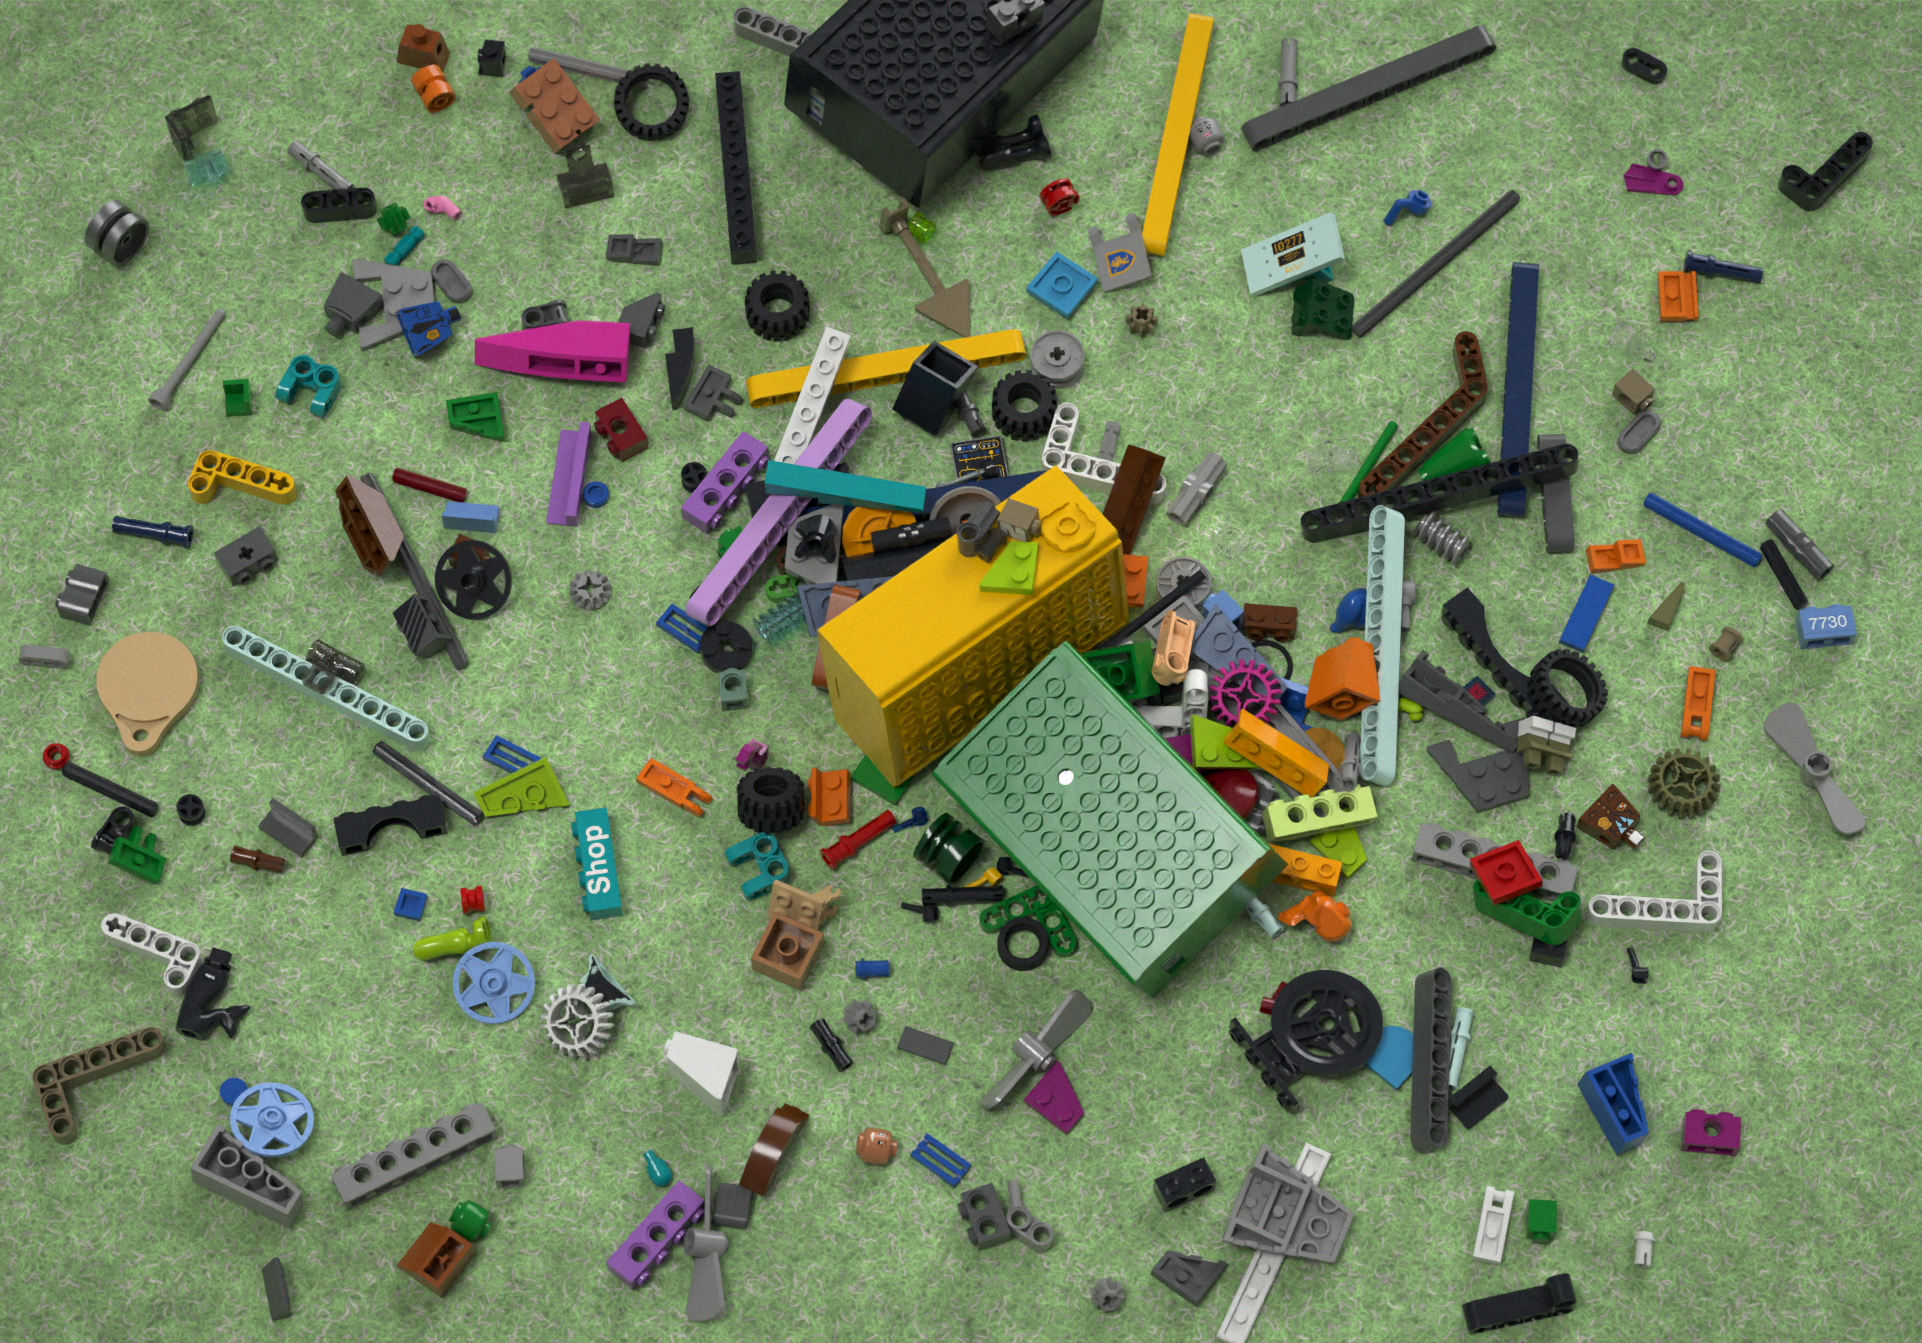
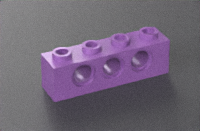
[681,431,770,534]
[606,1180,705,1290]

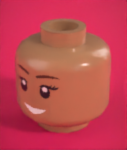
[856,1127,897,1165]

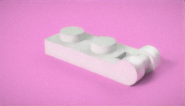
[1472,1186,1514,1265]

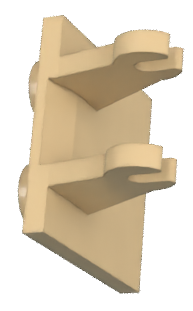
[767,879,841,931]

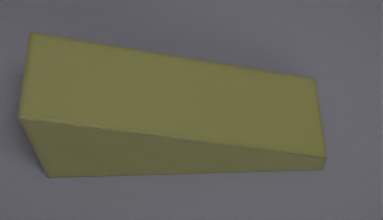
[1647,582,1686,631]

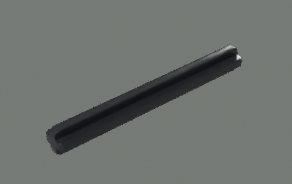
[373,741,483,825]

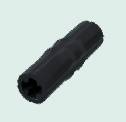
[870,517,952,554]

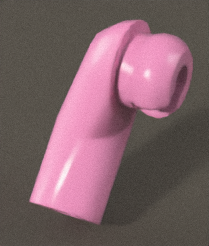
[423,196,462,221]

